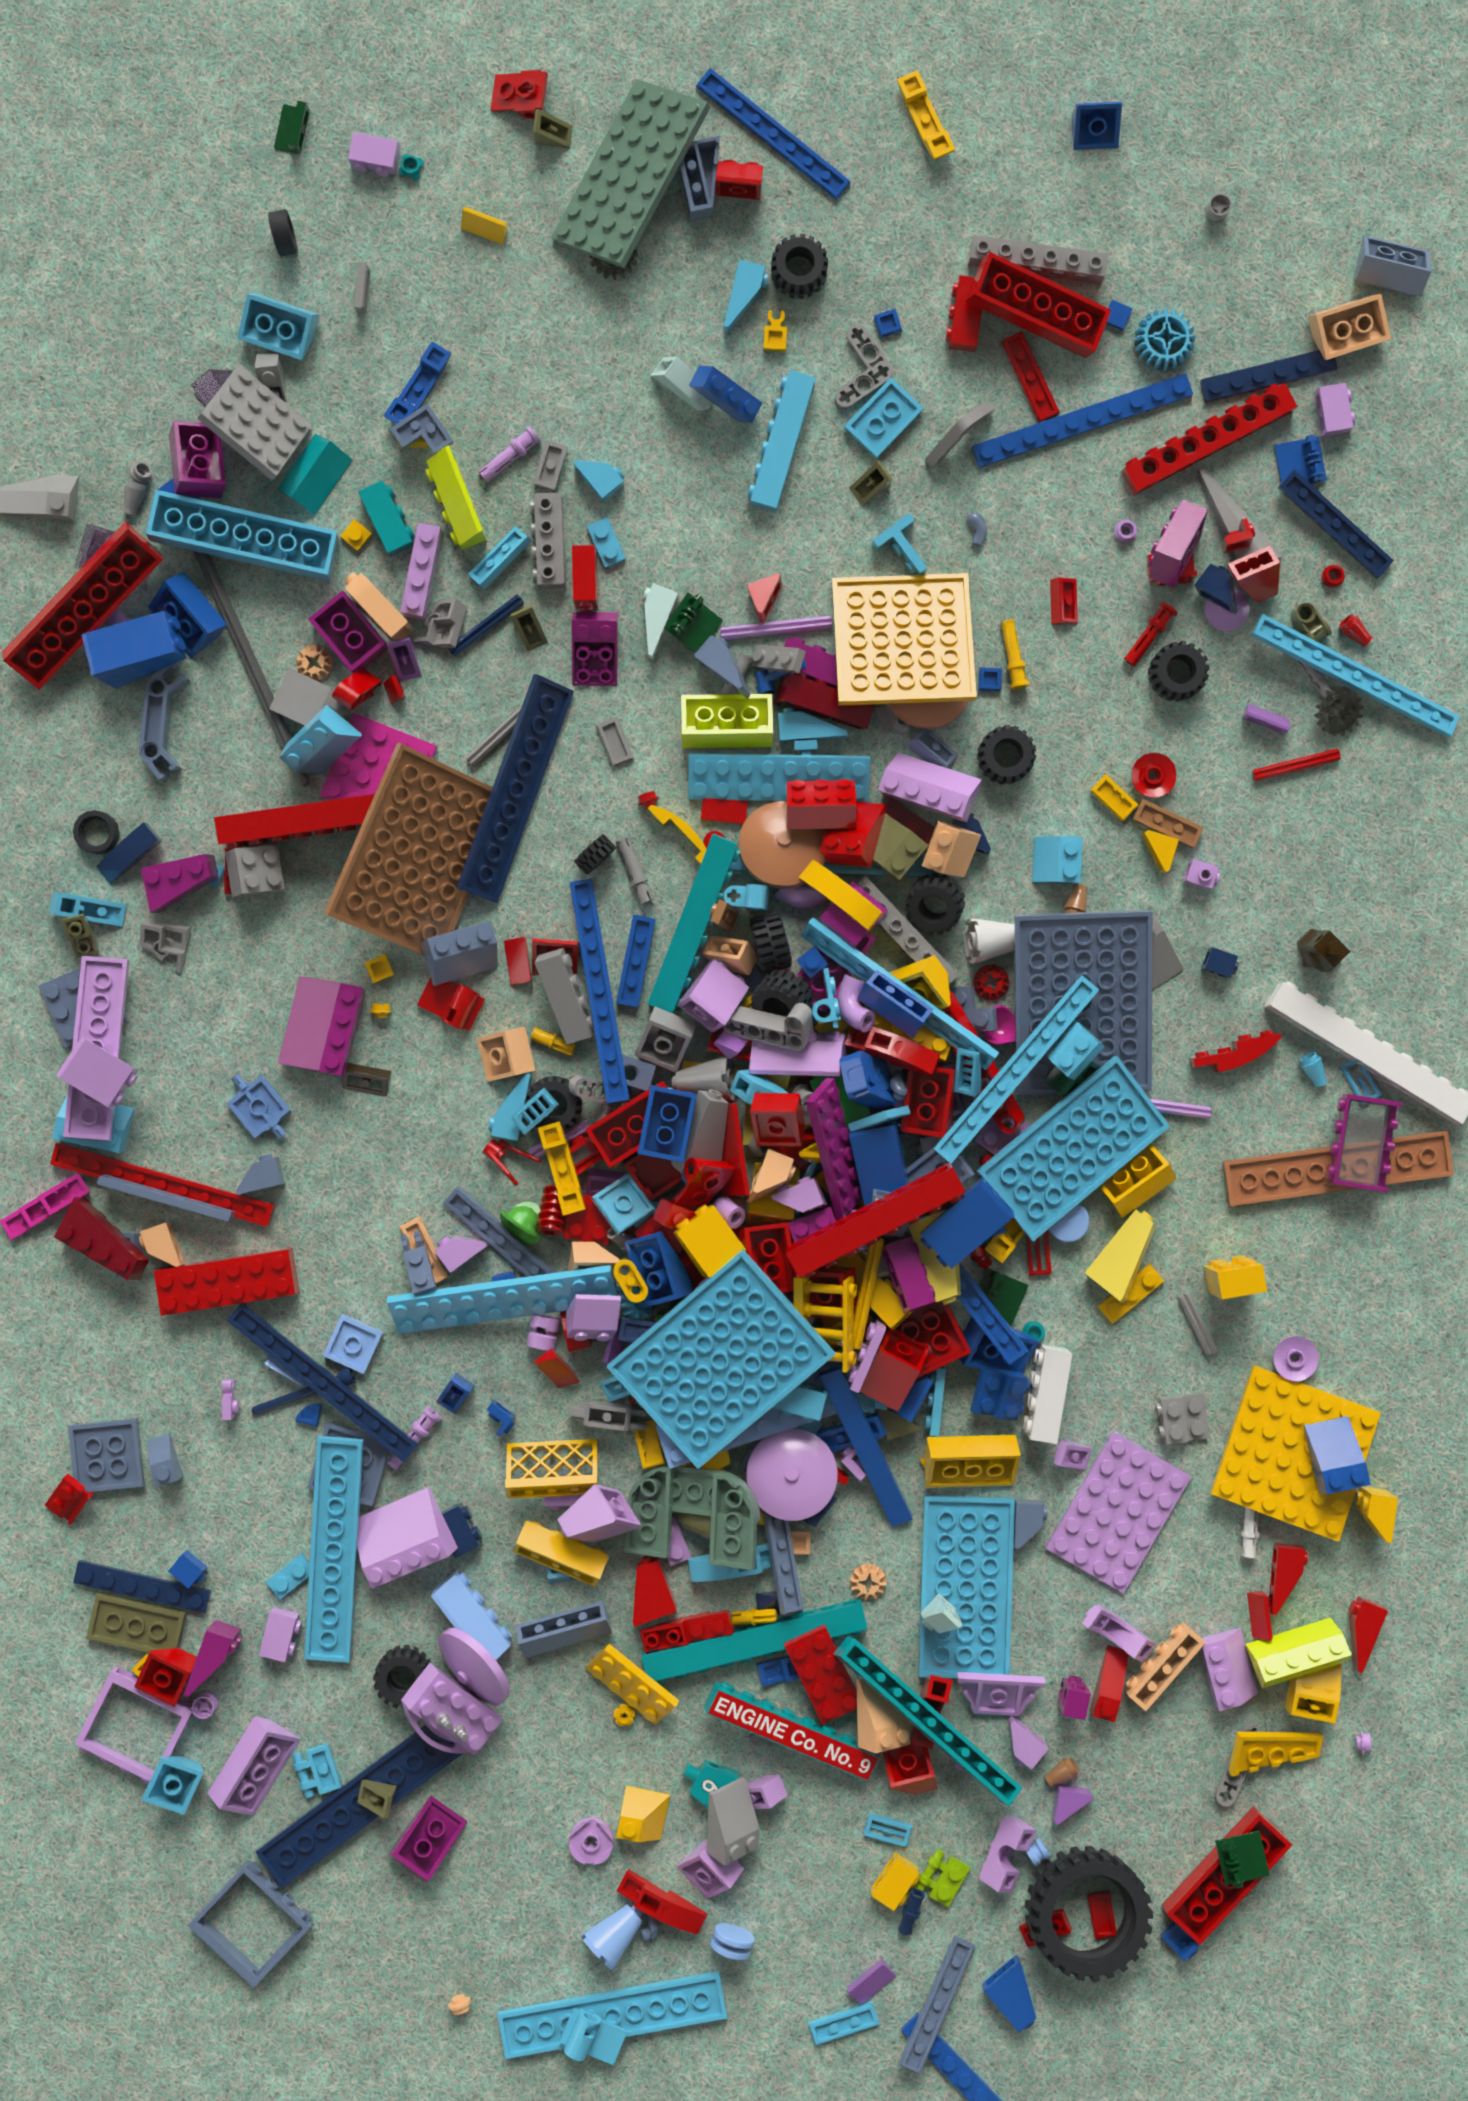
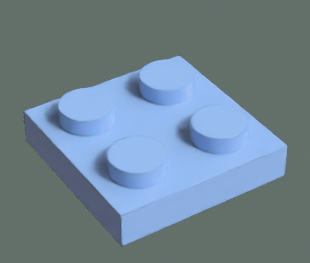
[323,1314,384,1374]

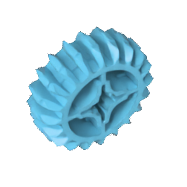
[1134,307,1196,371]

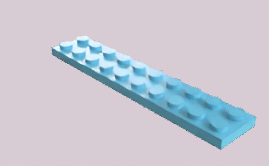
[387,1265,619,1334]
[304,1436,364,1663]
[497,1971,727,2059]

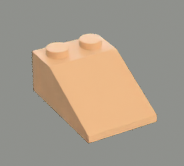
[856,1672,910,1753]

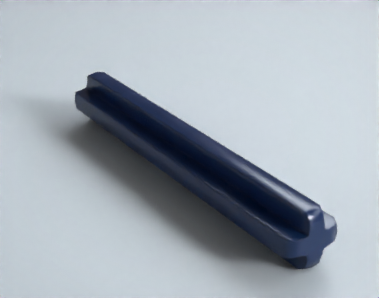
[448,595,524,657]

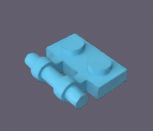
[292,1742,343,1798]

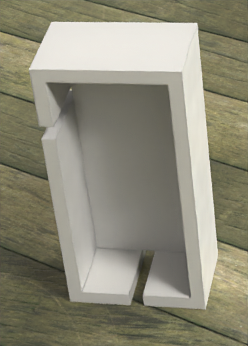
[1022,1344,1072,1444]

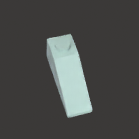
[642,583,679,659]
[921,1593,962,1634]

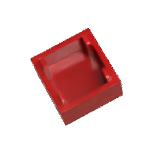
[750,1093,805,1147]
[624,1151,683,1201]

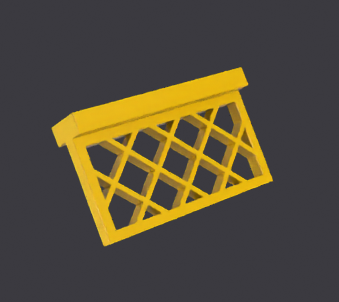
[505,1439,598,1499]

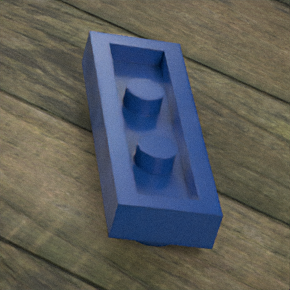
[816,1413,887,1452]

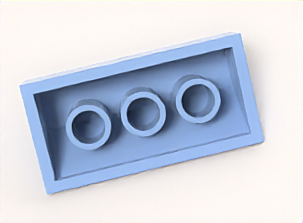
[431,1570,512,1660]

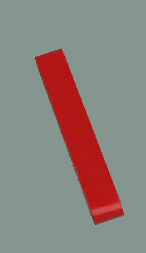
[941,991,1025,1134]

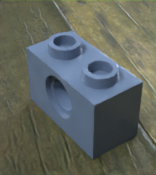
[622,1054,657,1094]

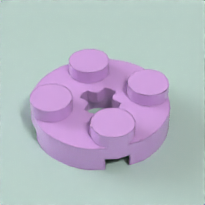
[569,1817,614,1865]

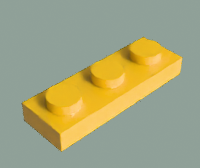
[1097,1263,1164,1324]

